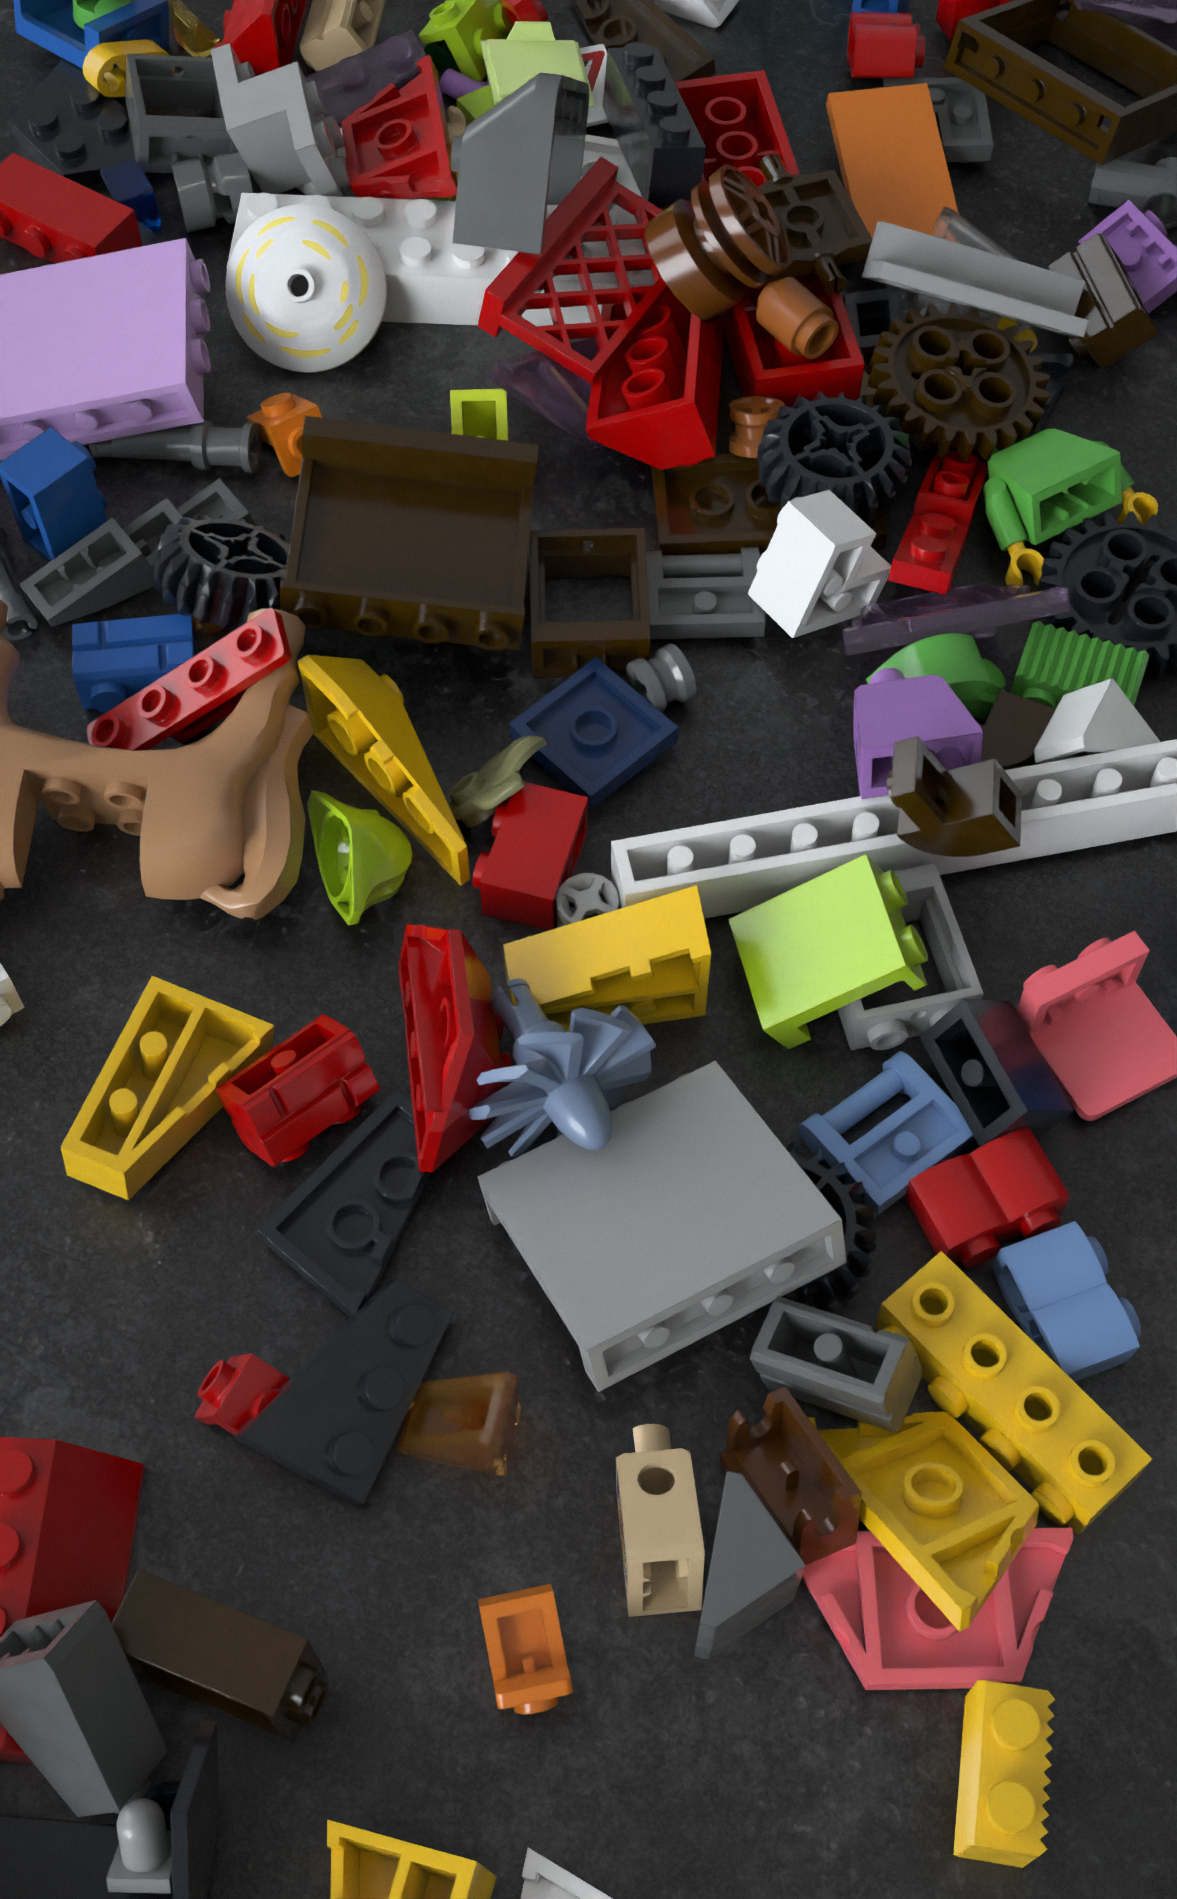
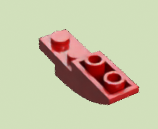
[888,450,988,595]

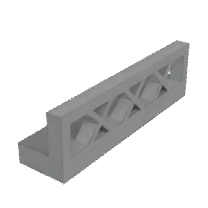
[862,221,1089,337]

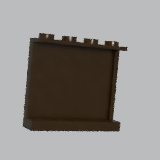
[280,416,539,651]

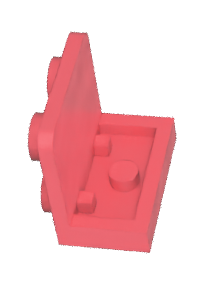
[1016,930,1177,1121]

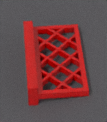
[477,157,669,384]

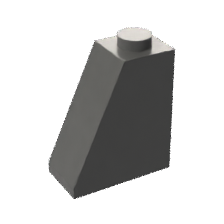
[0,1600,168,1817]

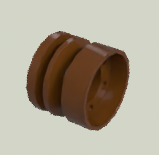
[645,164,792,321]

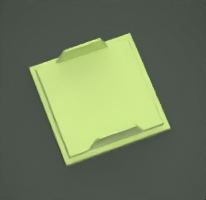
[481,21,594,107]

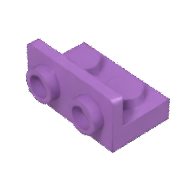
[1078,200,1177,314]

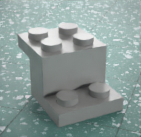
[211,43,351,197]

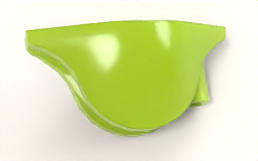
[307,790,413,925]

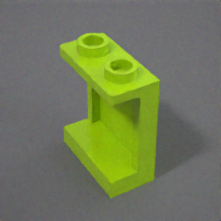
[728,854,928,1050]

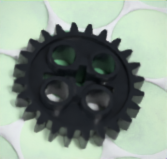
[1037,511,1177,676]

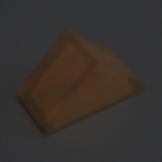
[397,1372,521,1477]

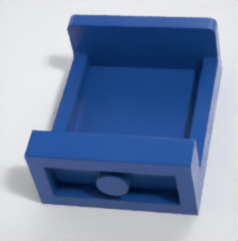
[13,0,169,69]

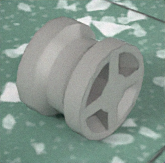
[556,873,619,928]

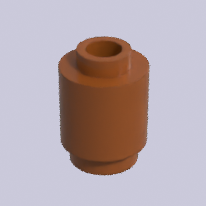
[756,277,839,359]

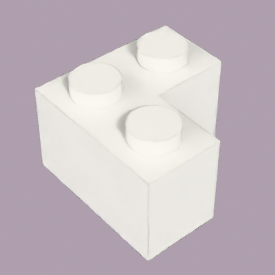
[748,490,891,638]

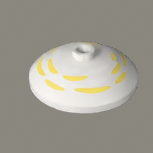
[225,204,387,373]

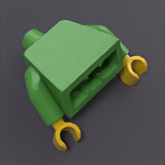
[983,428,1158,593]

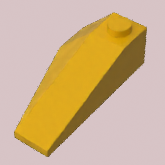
[298,655,470,886]

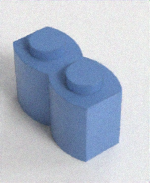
[992,1221,1141,1382]

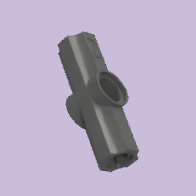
[1088,157,1177,229]

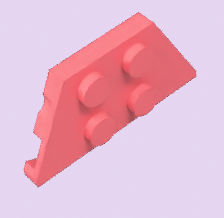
[802,1527,1074,1690]

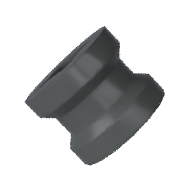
[626,644,697,713]

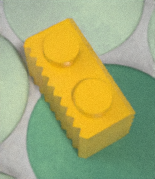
[953,1680,1055,1868]

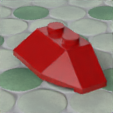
[398,924,511,1172]

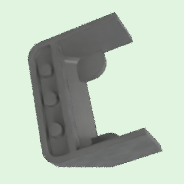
[451,73,589,254]

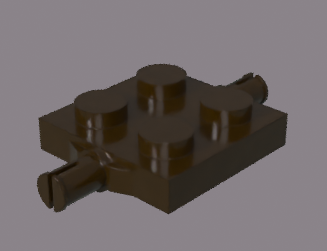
[758,153,872,296]

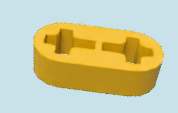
[83,39,175,98]

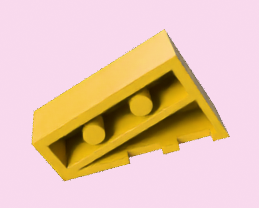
[61,976,274,1201]

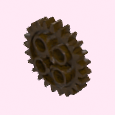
[868,302,1050,461]

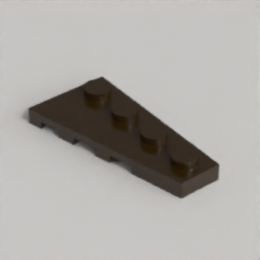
[570,0,716,82]

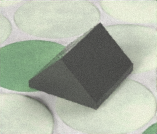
[694,1471,806,1660]

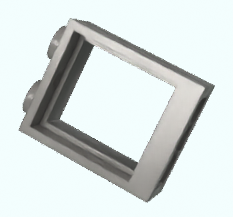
[837,863,984,1050]

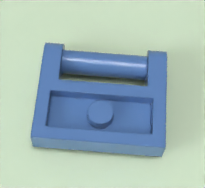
[798,1051,976,1217]

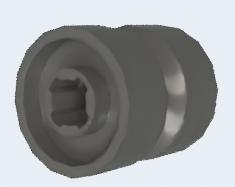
[171,151,253,233]

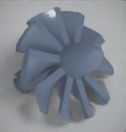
[468,978,656,1157]

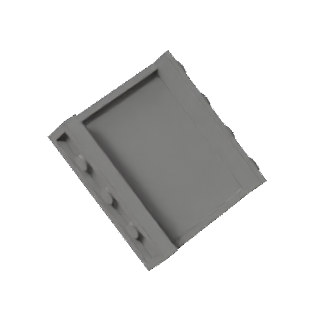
[478,1061,847,1392]

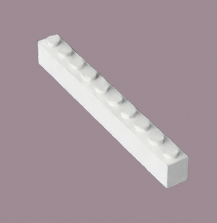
[611,739,1177,919]

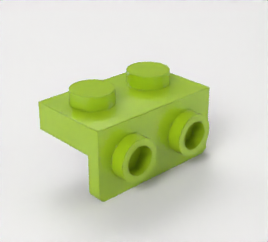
[419,0,513,81]

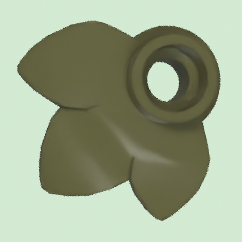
[448,735,548,828]

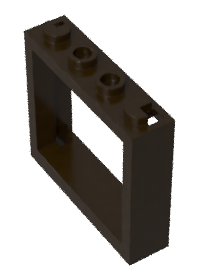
[944,0,1177,165]

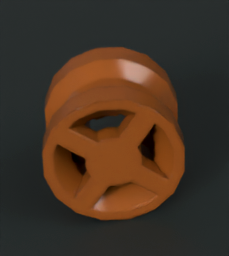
[729,396,785,458]

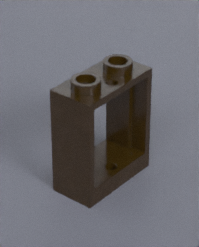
[529,527,650,677]
[111,1569,329,1743]

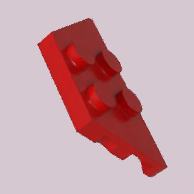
[341,55,458,199]

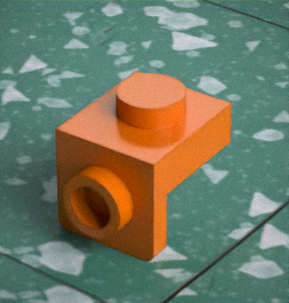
[247,393,323,477]
[478,1584,573,1714]

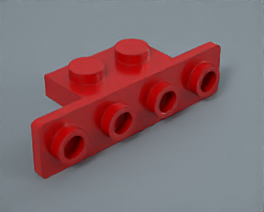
[87,608,292,751]

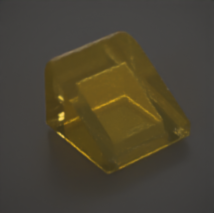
[168,0,222,58]

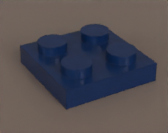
[508,657,679,810]

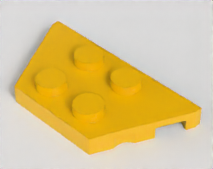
[808,1411,1039,1632]

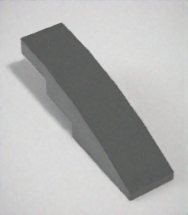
[19,478,256,627]

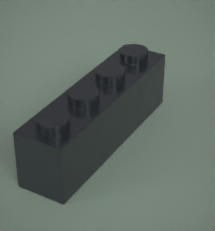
[602,42,706,208]

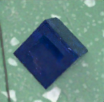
[100,159,162,234]

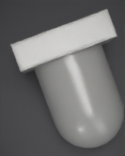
[106,1798,173,1894]

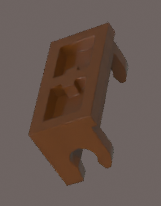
[720,1387,862,1565]

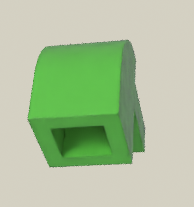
[866,633,1006,721]

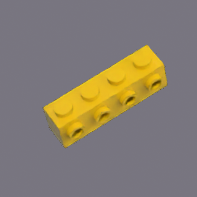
[874,1251,1152,1535]

